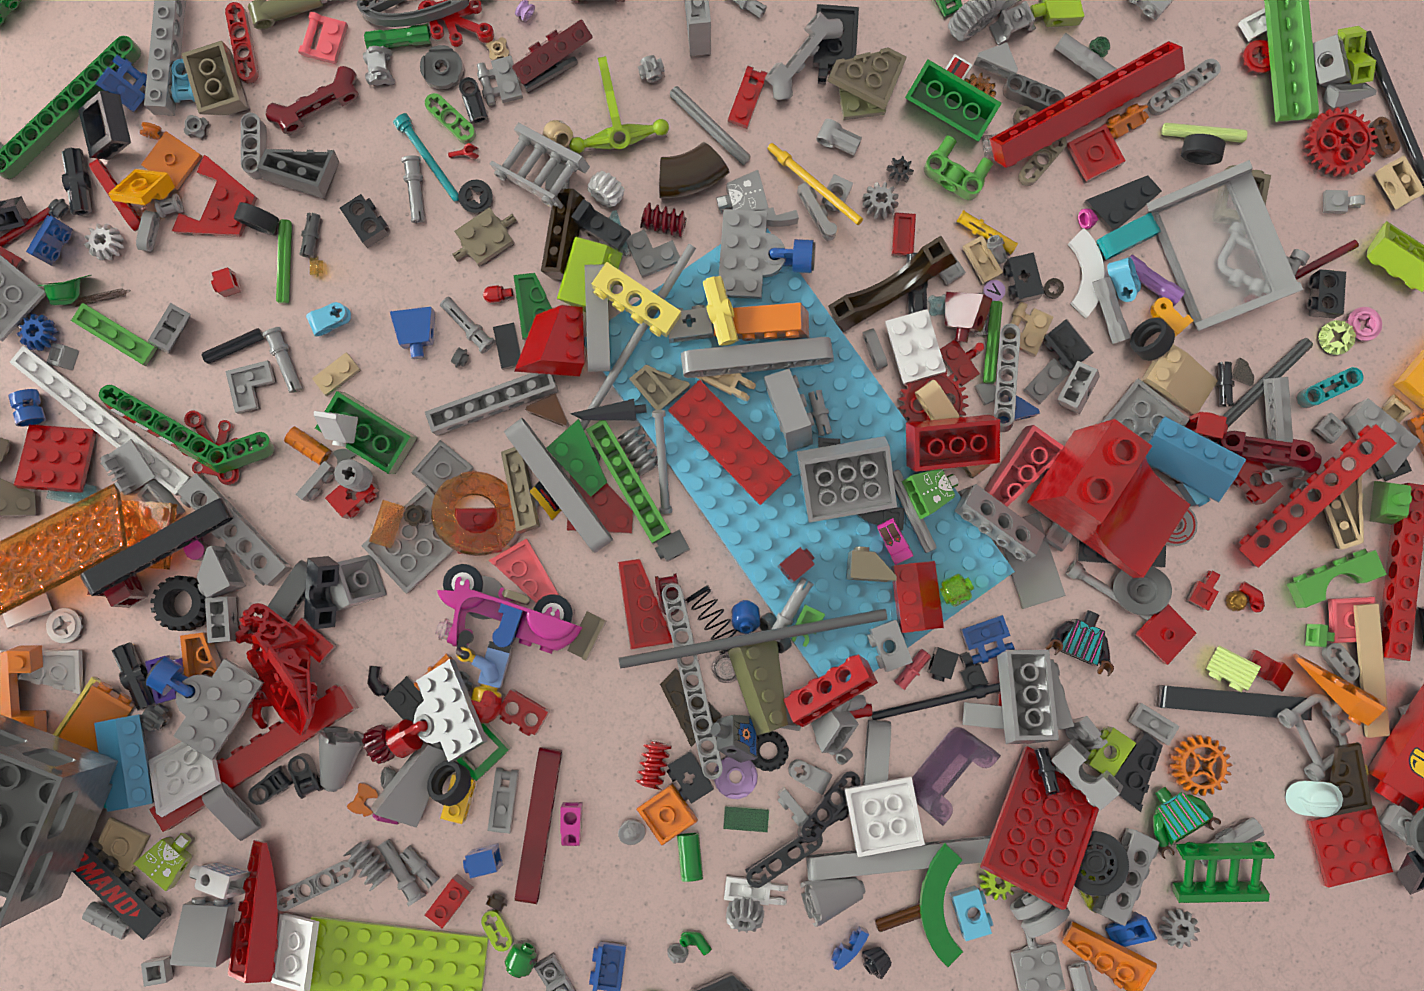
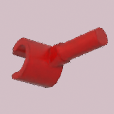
[448,143,479,159]

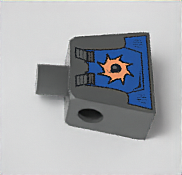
[711,715,758,763]

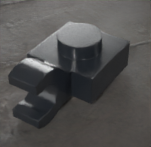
[959,651,989,690]

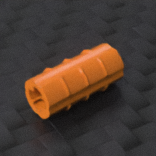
[284,426,332,465]

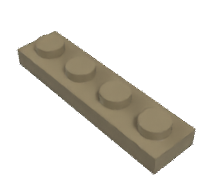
[501,447,540,534]

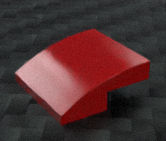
[455,507,502,554]

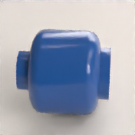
[731,600,760,634]

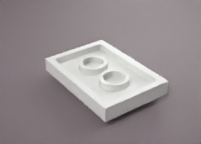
[885,309,946,385]
[270,913,319,991]

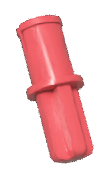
[894,649,931,690]

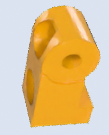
[1149,297,1194,337]

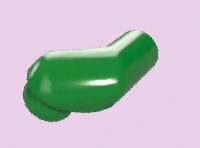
[679,931,712,956]

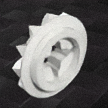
[46,608,83,643]

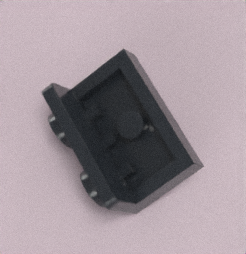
[1044,319,1094,370]

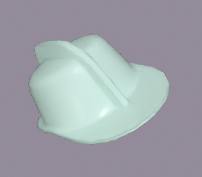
[1285,781,1343,817]

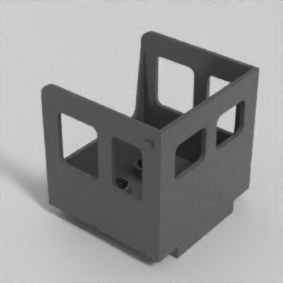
[0,714,118,928]

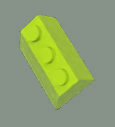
[1367,221,1424,292]
[557,237,623,312]

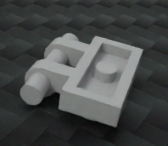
[477,56,523,106]

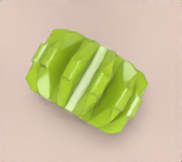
[979,869,1017,900]

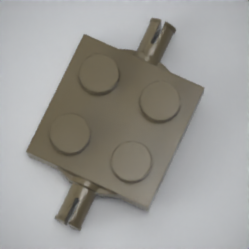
[452,207,517,267]

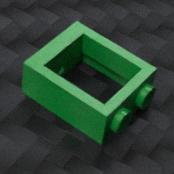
[457,723,511,781]

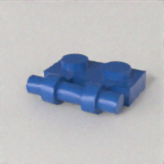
[95,55,147,112]
[960,615,1015,665]

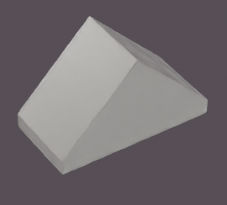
[974,42,1018,79]

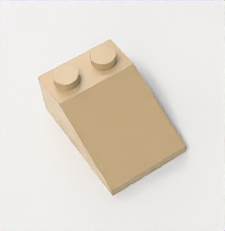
[1141,344,1218,415]

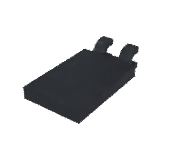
[813,4,859,84]

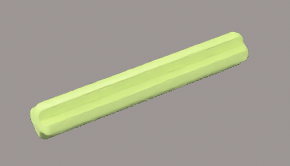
[1161,123,1248,143]

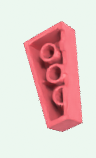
[984,425,1064,507]

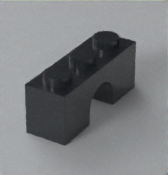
[304,556,339,630]

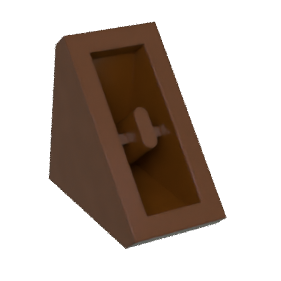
[525,394,570,428]

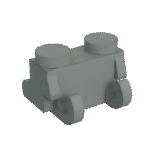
[363,46,395,86]

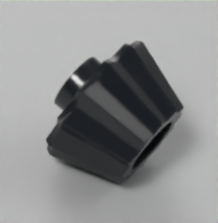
[862,947,892,979]

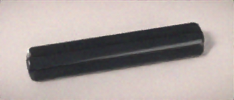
[201,328,264,364]

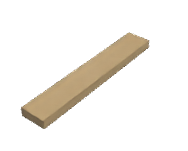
[1353,603,1390,738]

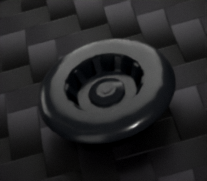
[1074,831,1129,896]

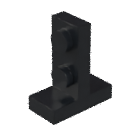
[571,199,631,251]

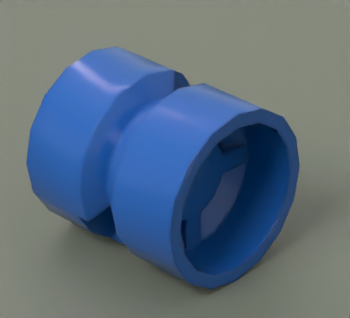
[8,389,46,427]

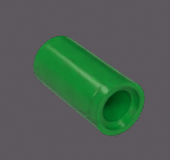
[677,832,703,882]

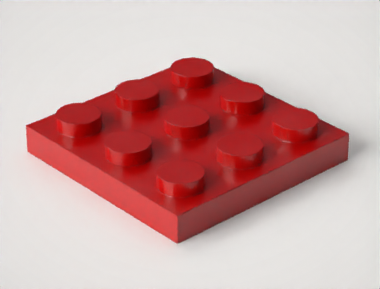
[14,424,97,493]
[1307,805,1393,888]

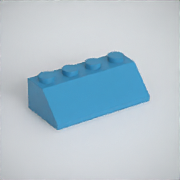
[1146,417,1246,503]
[94,714,154,812]

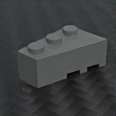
[257,149,339,199]

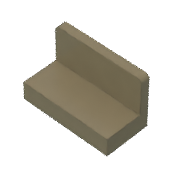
[567,611,607,661]

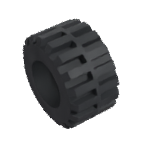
[150,575,206,631]

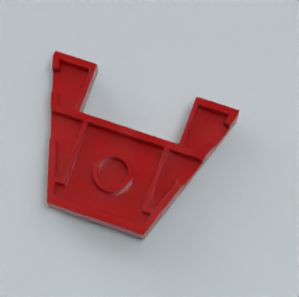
[172,155,258,237]

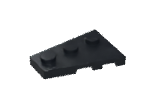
[1084,175,1162,232]
[1114,731,1163,812]

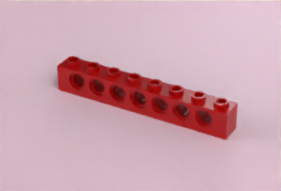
[1238,424,1397,568]
[1380,483,1424,661]

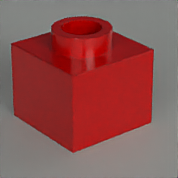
[211,267,241,297]

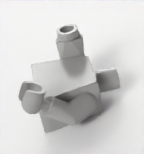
[811,695,866,765]

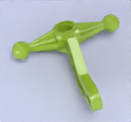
[569,56,669,154]

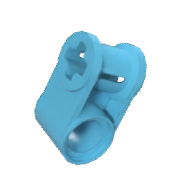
[171,59,195,103]
[1107,257,1141,302]
[306,302,351,337]

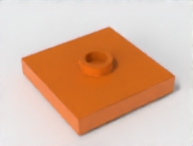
[141,131,203,190]
[636,783,698,845]

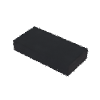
[493,322,521,370]

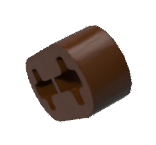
[1368,117,1401,158]

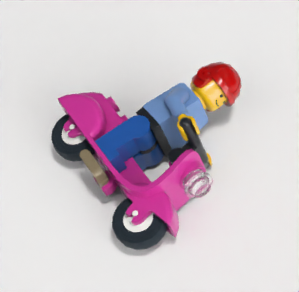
[435,564,583,723]

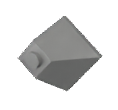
[197,546,246,598]
[330,555,386,611]

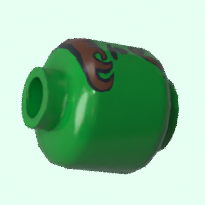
[504,942,538,978]

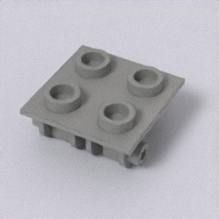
[100,439,156,496]

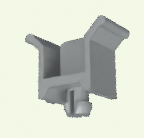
[989,1,1036,45]

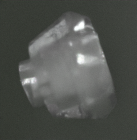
[712,653,737,683]

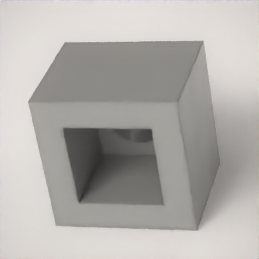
[141,956,173,987]

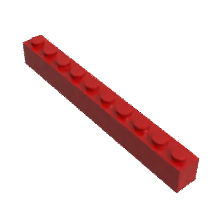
[990,41,1185,168]
[149,684,359,832]

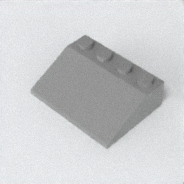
[797,436,897,523]

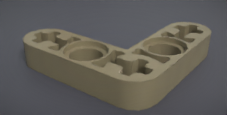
[1013,106,1067,186]

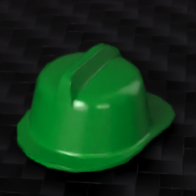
[37,275,92,305]

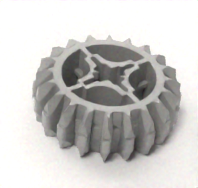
[948,0,1003,41]

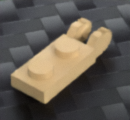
[696,373,756,401]

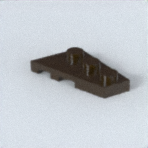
[660,668,722,747]
[1329,742,1373,817]

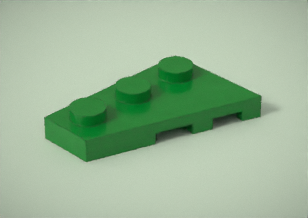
[513,273,552,340]
[546,418,607,497]

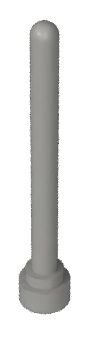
[1066,560,1154,621]

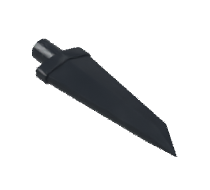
[570,399,647,421]

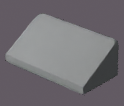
[138,480,185,528]

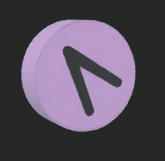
[983,280,1005,301]

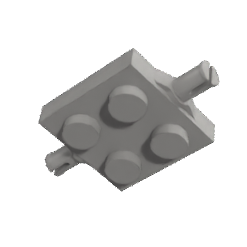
[1011,935,1066,991]

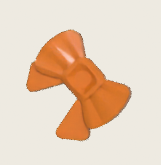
[347,783,379,817]

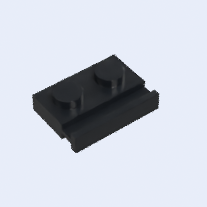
[383,676,424,723]

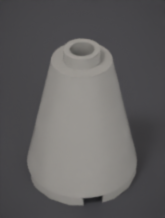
[319,727,364,792]
[800,877,866,927]

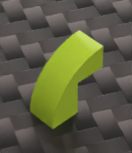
[1338,26,1376,85]

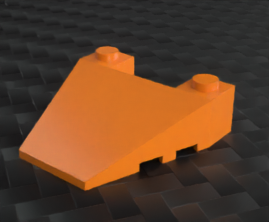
[0,645,47,732]

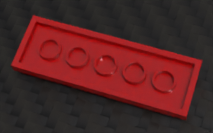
[668,380,792,505]

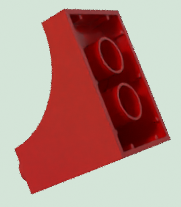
[1027,419,1191,578]

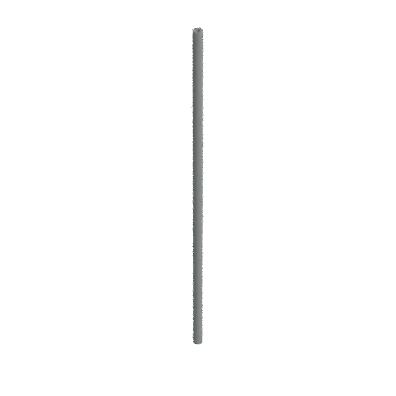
[505,244,696,547]

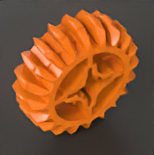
[1169,735,1233,796]

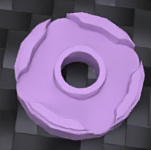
[714,756,758,799]

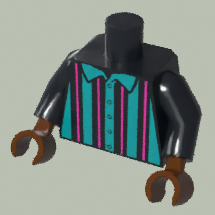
[1045,610,1114,677]

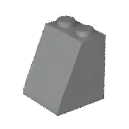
[170,897,235,968]

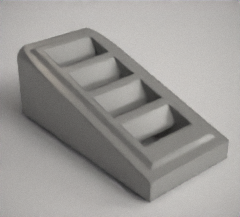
[1323,83,1377,108]

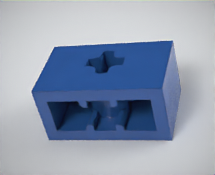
[463,843,503,879]

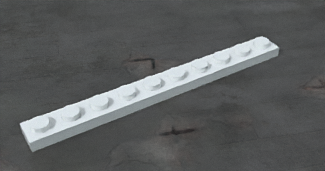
[10,345,191,495]

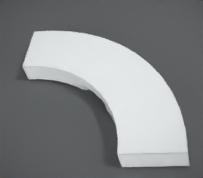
[1068,228,1104,318]

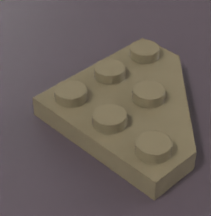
[827,47,907,110]

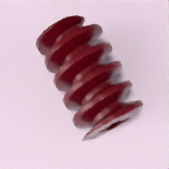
[640,202,687,238]

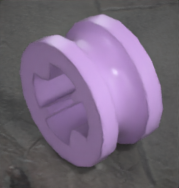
[515,0,535,22]

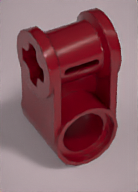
[655,573,680,616]

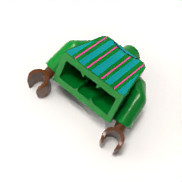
[1153,787,1221,859]

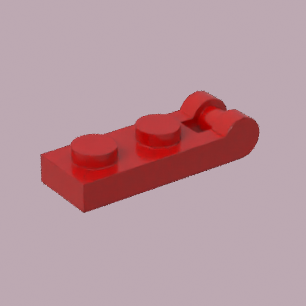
[728,66,768,129]

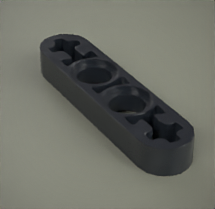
[798,771,860,843]
[746,829,823,888]

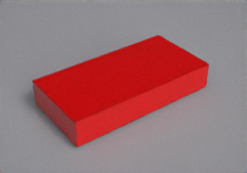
[891,212,916,257]

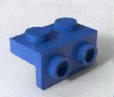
[589,941,627,991]

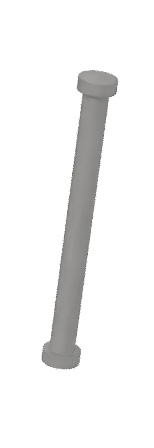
[652,410,672,514]

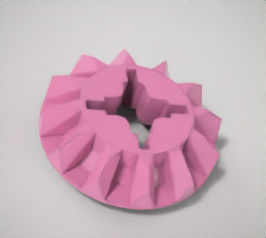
[1346,307,1382,342]

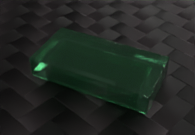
[723,806,769,832]

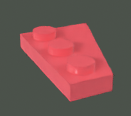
[489,538,559,603]

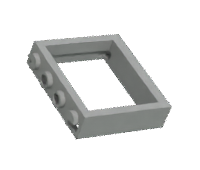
[684,0,711,56]

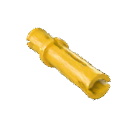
[956,210,1018,255]

